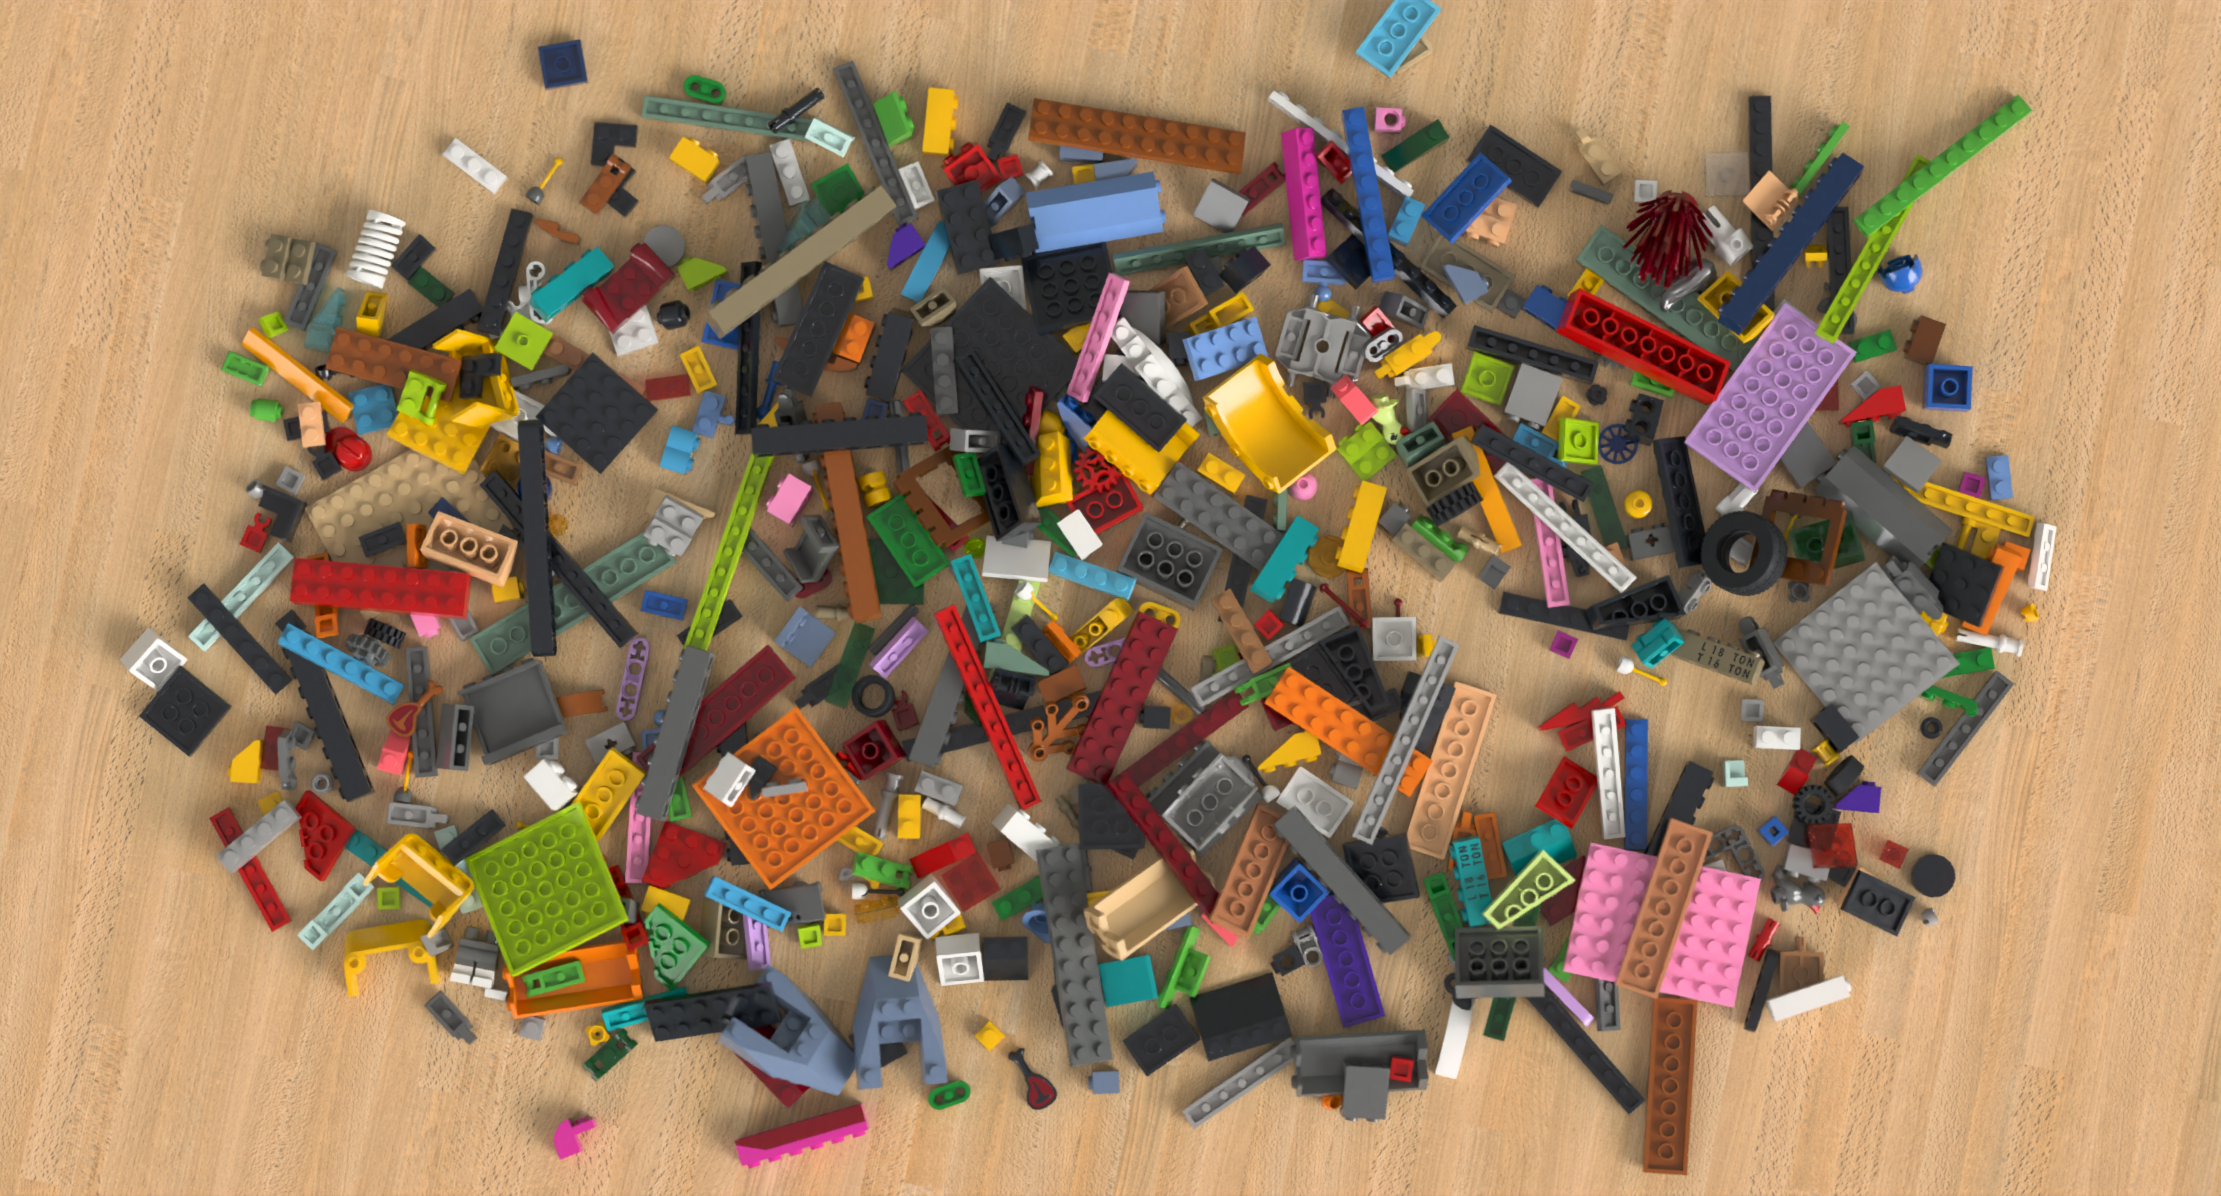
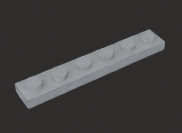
[1182,1037,1294,1129]

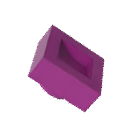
[1958,472,1986,499]
[1549,630,1578,659]

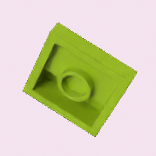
[1336,422,1397,481]

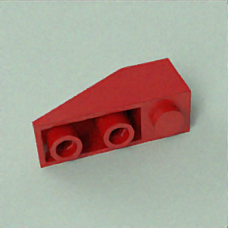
[1838,385,1906,427]

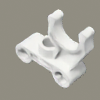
[489,261,553,340]

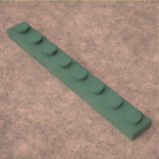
[641,96,813,142]
[1113,223,1286,276]

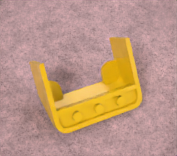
[433,329,519,427]
[363,833,474,938]
[343,919,441,997]

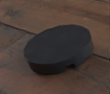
[1911,854,1956,898]

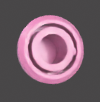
[1288,472,1318,501]

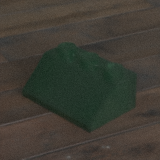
[1788,513,1865,569]

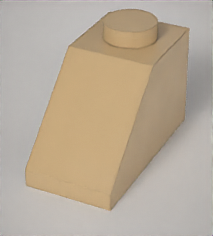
[888,932,924,982]

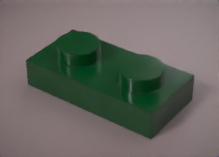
[407,266,455,308]

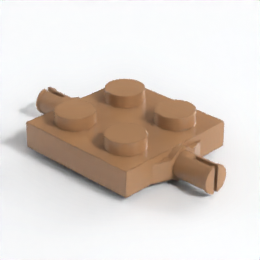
[1778,936,1824,995]

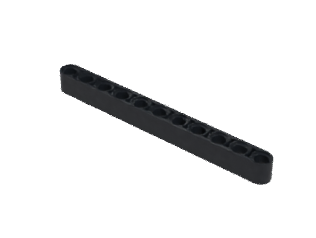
[518,419,557,657]

